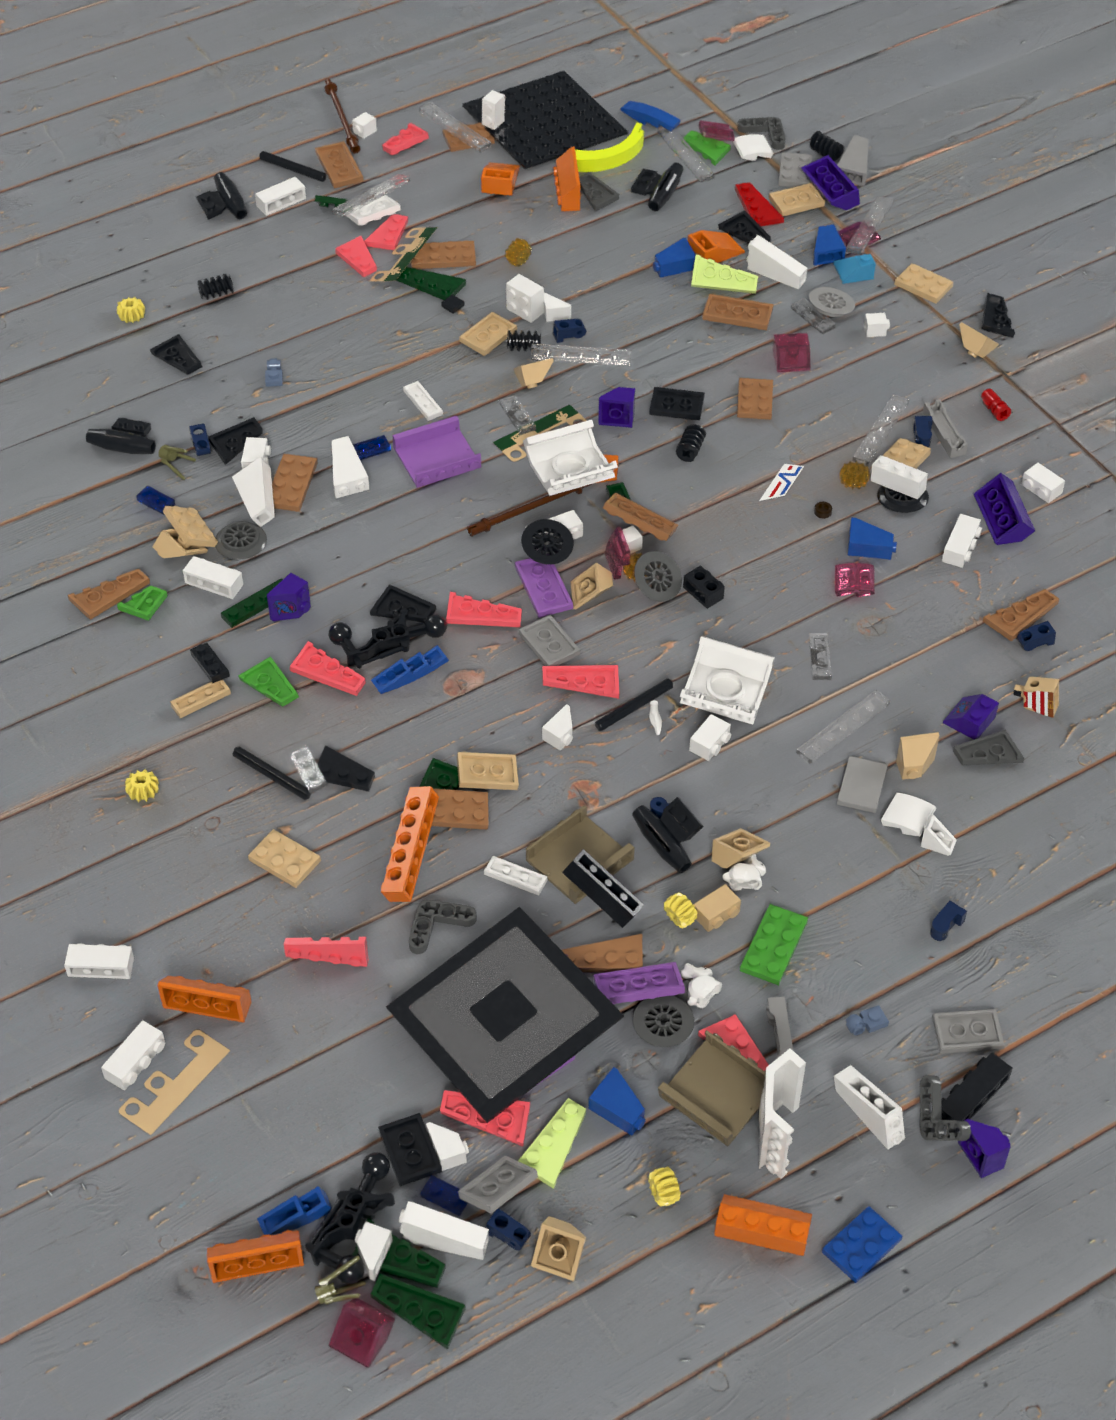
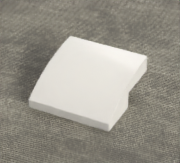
[733,134,773,161]
[881,793,936,837]

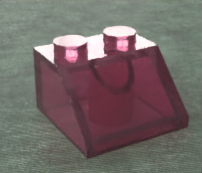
[773,333,811,372]
[328,1298,395,1368]

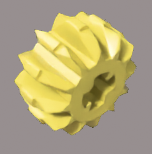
[116,297,145,323]
[125,769,159,803]
[664,892,698,928]
[648,1167,681,1207]

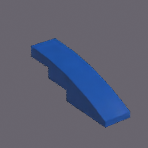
[621,101,680,132]
[371,645,449,694]

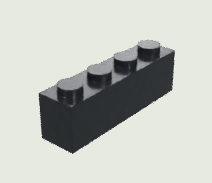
[562,849,644,928]
[941,1052,1013,1133]

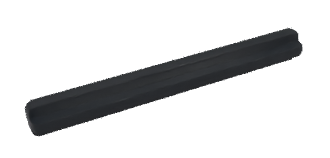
[259,151,326,182]
[595,678,673,731]
[232,747,312,800]

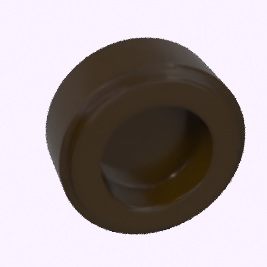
[814,502,832,519]

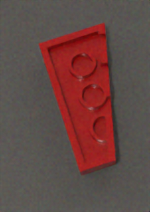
[735,182,784,227]

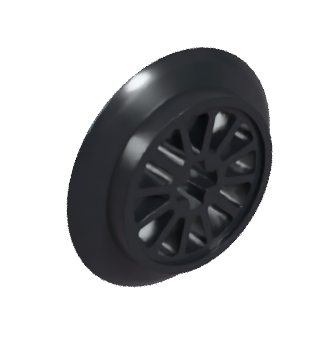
[877,486,929,513]
[521,519,574,565]

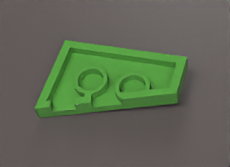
[683,130,731,165]
[238,656,299,707]

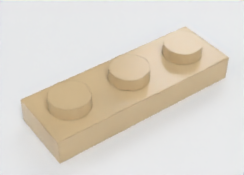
[170,679,231,718]

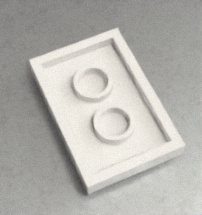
[344,195,401,225]

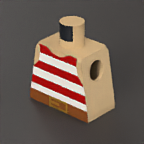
[1014,677,1059,718]

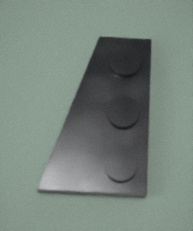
[718,210,771,244]
[981,293,1015,338]
[150,334,202,375]
[208,417,263,465]
[370,584,436,622]
[313,745,375,792]

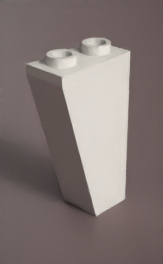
[747,235,807,289]
[332,436,369,498]
[232,457,275,527]
[834,1065,905,1150]
[399,1201,489,1260]

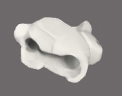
[722,854,766,891]
[681,963,722,1009]

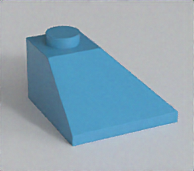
[833,254,876,284]

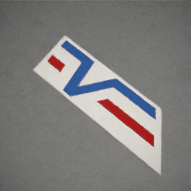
[759,464,804,501]

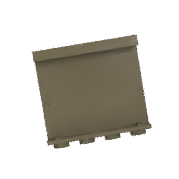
[526,805,635,904]
[658,1031,766,1147]

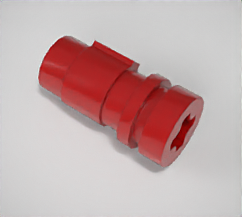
[981,389,1011,421]

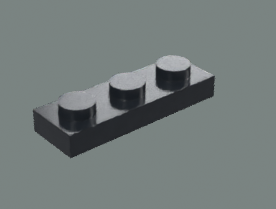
[190,643,230,683]

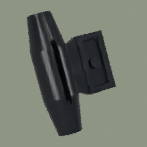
[631,163,683,211]
[196,172,247,220]
[86,418,156,454]
[632,797,704,873]

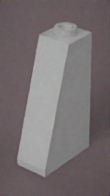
[837,135,868,186]

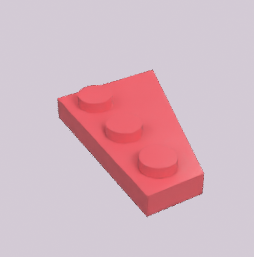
[382,123,429,155]
[364,214,408,251]
[335,236,377,277]

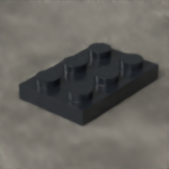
[649,387,705,421]
[378,1113,442,1186]

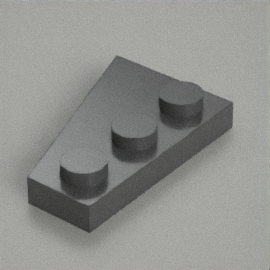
[579,172,619,212]
[953,730,1024,765]

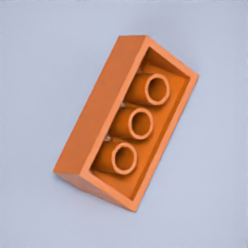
[553,146,580,212]
[158,975,252,1023]
[715,1194,812,1256]
[207,1230,304,1283]

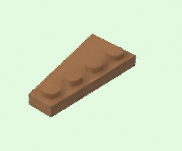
[68,569,150,620]
[982,589,1059,642]
[562,934,643,973]

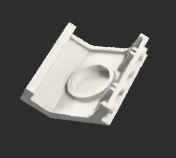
[523,420,618,496]
[680,636,775,725]
[759,1048,806,1179]

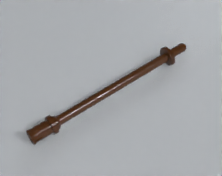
[324,79,361,154]
[467,484,592,537]

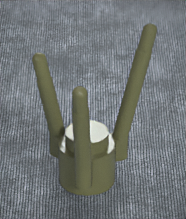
[158,444,196,480]
[315,1256,366,1305]

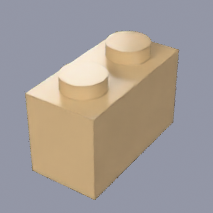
[693,884,741,932]

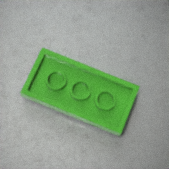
[740,904,808,985]

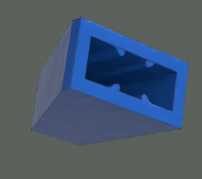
[813,224,846,266]
[653,238,696,278]
[848,517,897,560]
[589,1067,646,1136]

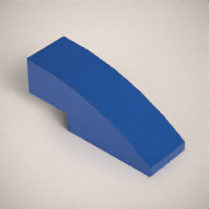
[257,1186,332,1236]

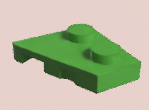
[117,586,168,621]

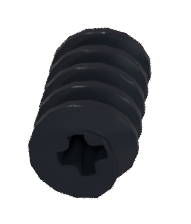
[810,131,844,161]
[197,274,234,300]
[507,330,541,352]
[676,424,706,462]

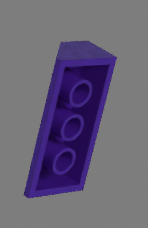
[801,155,860,210]
[974,473,1035,545]

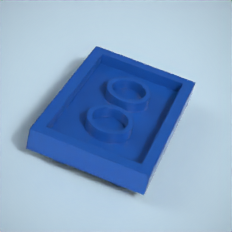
[822,1206,903,1283]

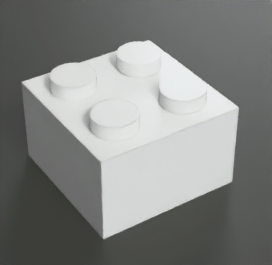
[506,274,544,323]

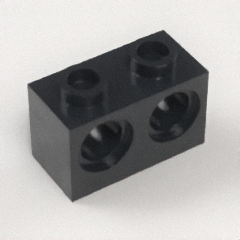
[683,565,725,609]

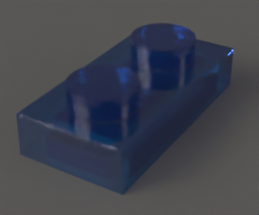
[352,435,391,460]
[136,486,175,515]
[420,1175,468,1216]

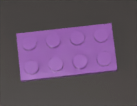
[515,554,573,618]
[593,962,685,1005]

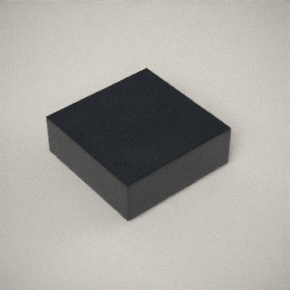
[441,294,464,314]

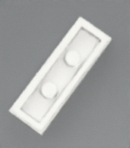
[403,381,443,421]
[484,856,548,896]

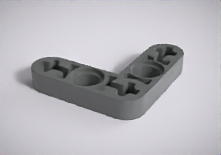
[737,117,785,150]
[409,900,477,954]
[920,1075,971,1141]

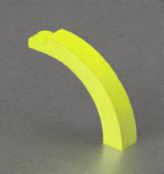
[575,122,644,172]

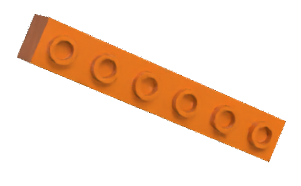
[381,786,439,902]

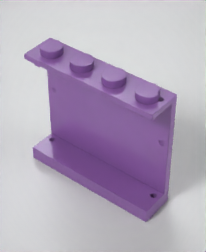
[392,415,481,488]

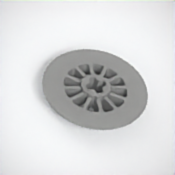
[809,287,855,317]

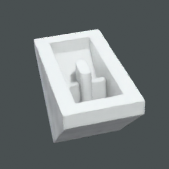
[544,292,571,322]
[921,814,957,856]

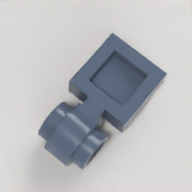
[265,358,283,387]
[846,1005,889,1035]

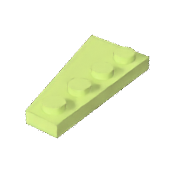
[691,254,758,294]
[518,1098,586,1189]

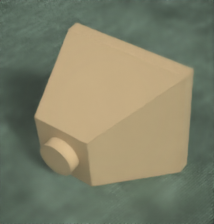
[959,322,999,358]
[514,358,554,389]
[153,529,208,558]
[570,562,613,610]
[896,732,940,780]
[712,828,770,869]
[531,1216,586,1281]

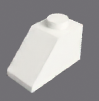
[542,704,573,751]
[426,1122,469,1171]
[355,1222,393,1281]

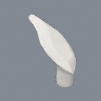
[649,700,662,735]

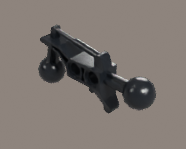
[328,608,447,669]
[305,1152,395,1285]

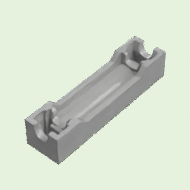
[923,399,968,458]
[766,997,793,1058]

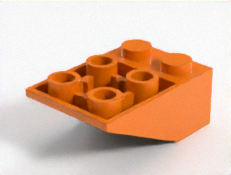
[481,162,520,196]
[688,230,745,263]

